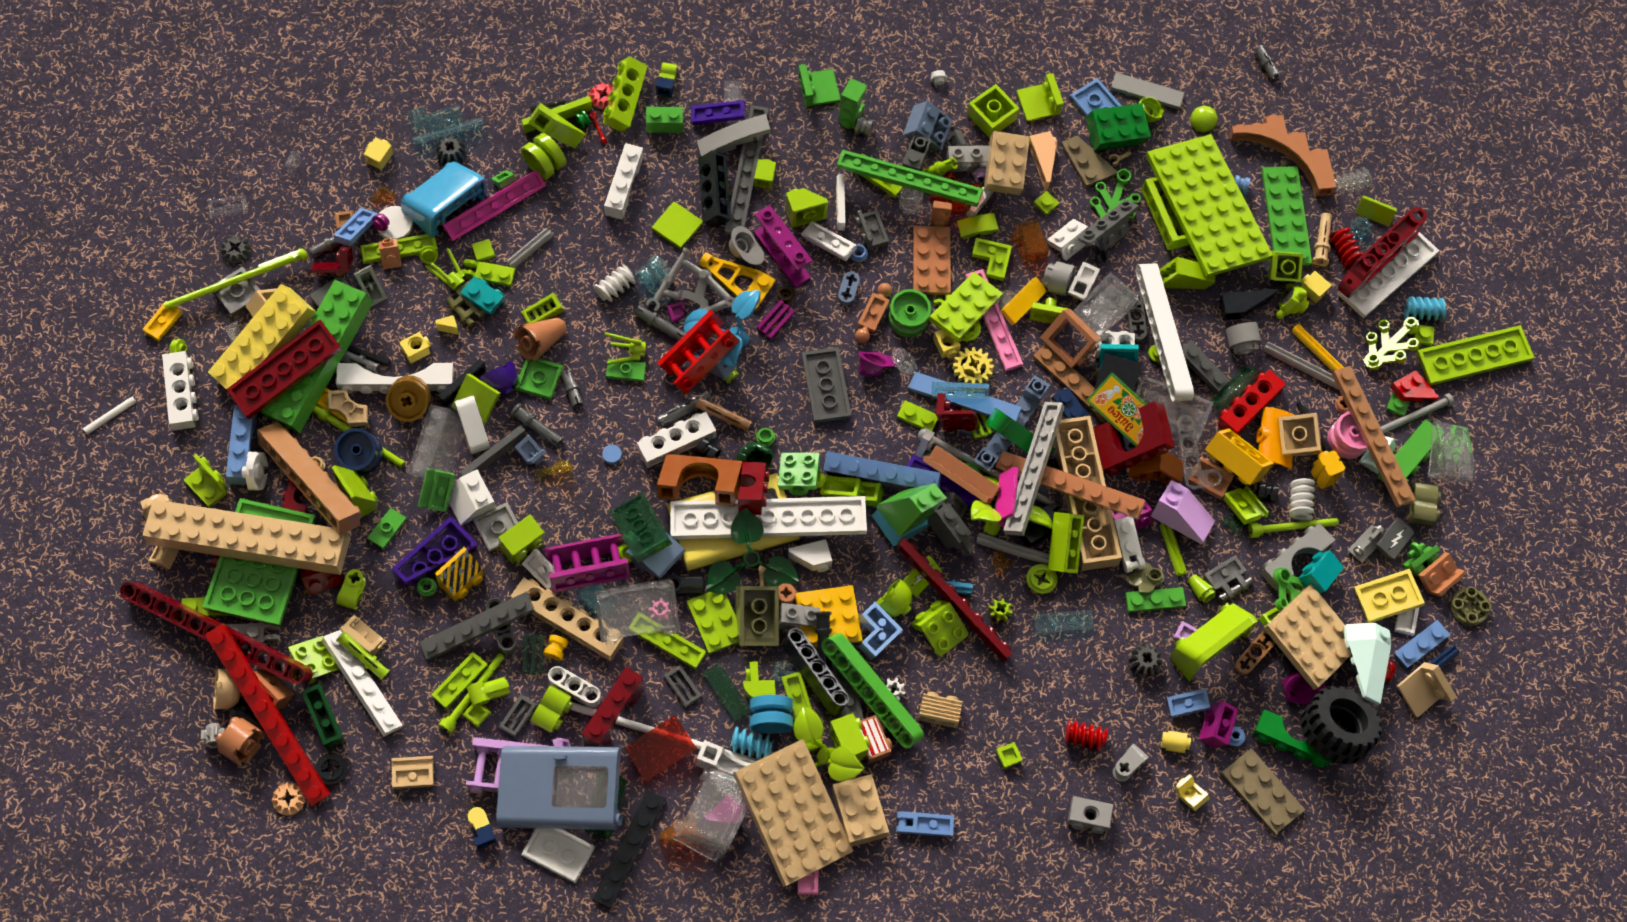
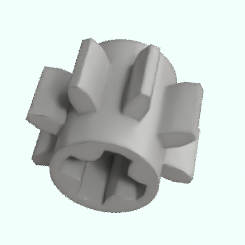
[201,723,225,748]

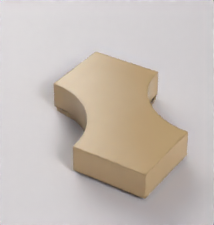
[327,390,369,427]

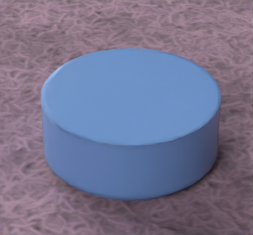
[602,445,622,465]

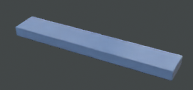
[908,372,1022,422]

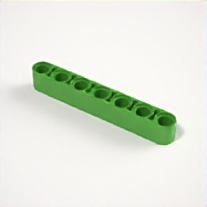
[822,633,924,748]

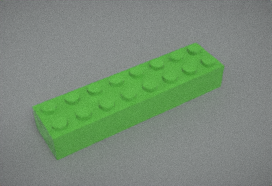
[260,280,374,433]

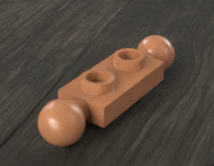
[855,283,892,343]

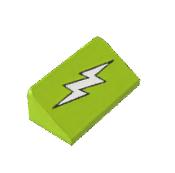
[903,555,942,597]

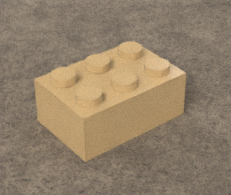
[984,131,1030,195]
[832,774,889,847]

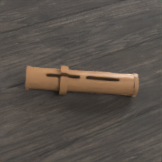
[695,396,752,432]

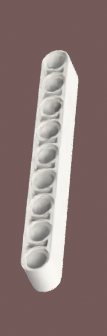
[1136,263,1194,402]

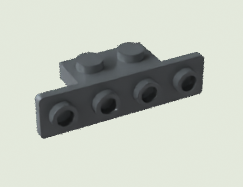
[1077,200,1139,251]

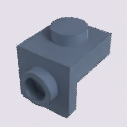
[513,435,546,465]

